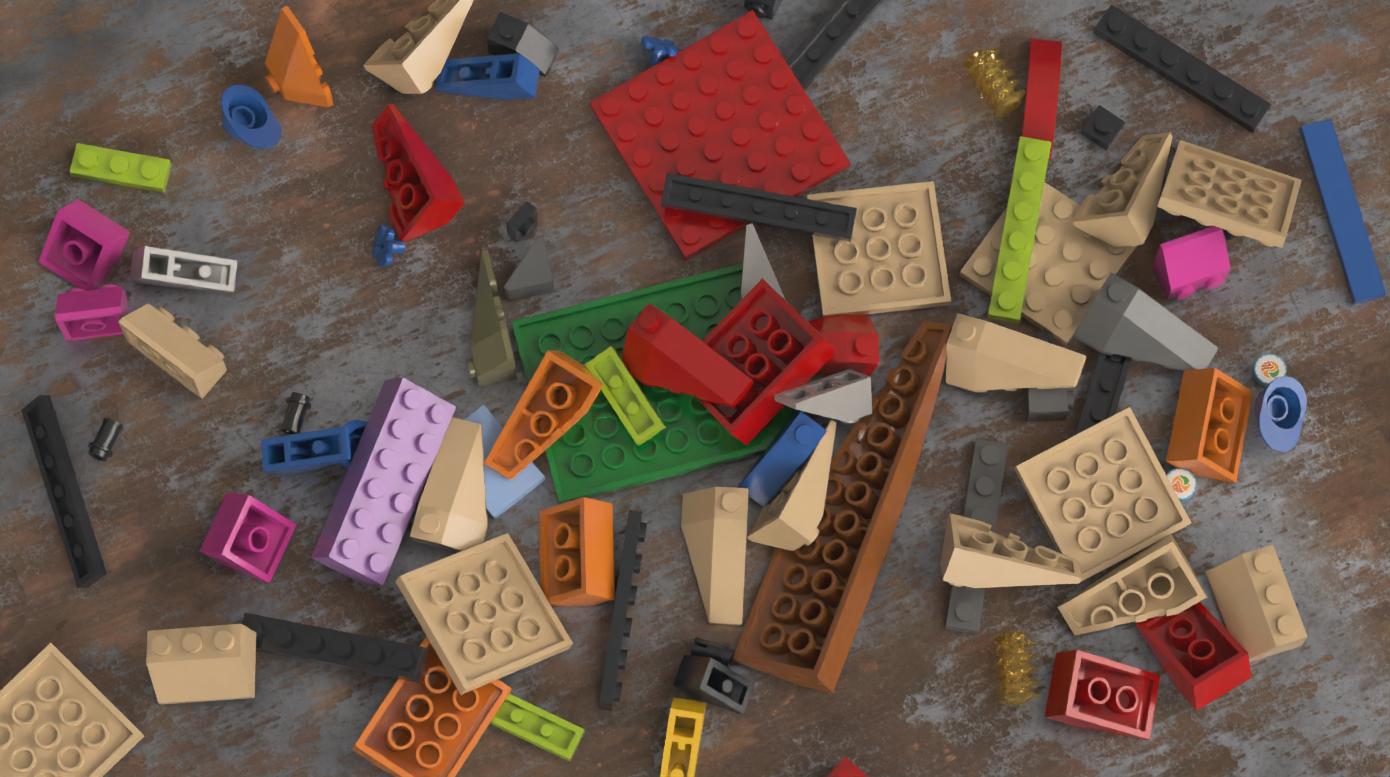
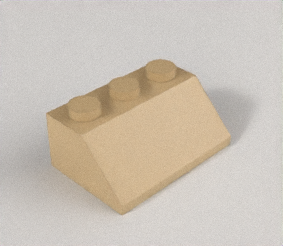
[118,303,227,399]
[1205,545,1308,662]
[146,624,256,705]

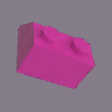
[38,199,130,291]
[1152,226,1231,300]
[55,284,129,341]
[200,492,297,583]

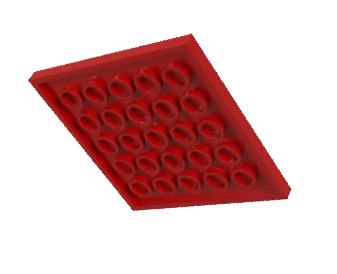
[589,10,850,261]

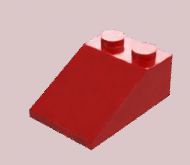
[1136,602,1252,710]
[1044,650,1160,740]

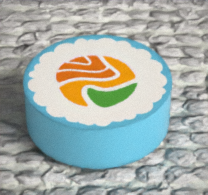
[1253,354,1287,388]
[1166,468,1197,502]

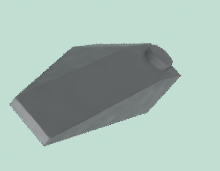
[1073,273,1218,372]

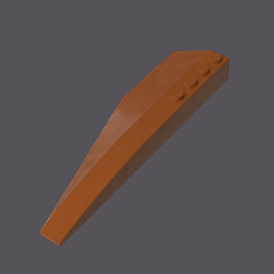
[732,320,953,693]

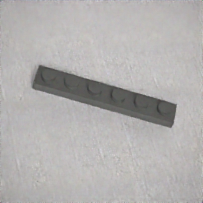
[945,438,1008,635]

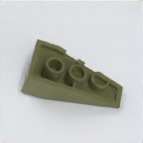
[466,249,517,387]

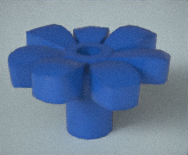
[641,35,680,66]
[372,225,405,267]

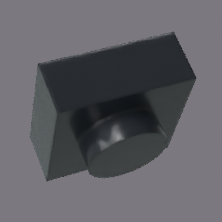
[1080,105,1125,151]
[506,201,538,242]

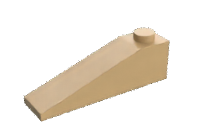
[363,0,473,94]
[1072,132,1172,248]
[946,313,1086,393]
[410,417,488,553]
[746,419,837,551]
[681,487,749,626]
[940,513,1082,588]
[1058,534,1207,636]

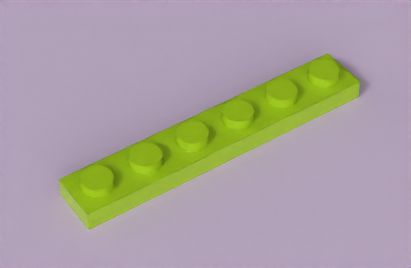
[987,136,1051,324]

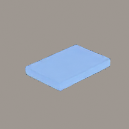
[464,405,545,520]

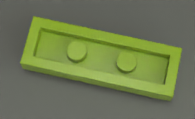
[70,143,172,193]
[585,346,666,446]
[490,694,585,762]

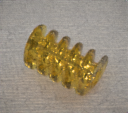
[962,48,1026,119]
[994,632,1040,705]

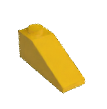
[660,697,706,777]

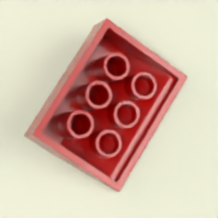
[695,278,837,445]

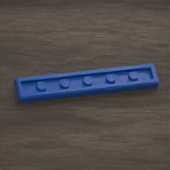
[1299,119,1386,304]

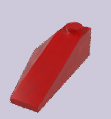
[372,104,465,242]
[621,303,754,408]
[808,315,880,376]

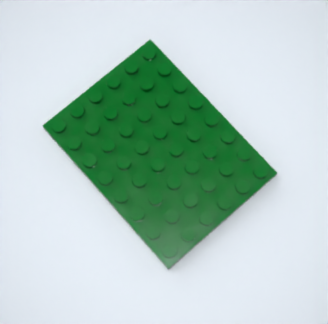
[511,263,806,504]

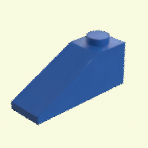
[435,53,540,100]
[737,410,827,507]
[261,426,351,475]

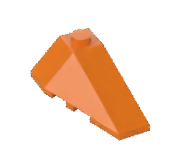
[264,5,334,108]
[484,350,604,480]

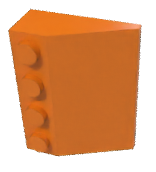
[351,636,512,777]

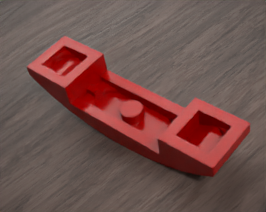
[1021,38,1062,160]

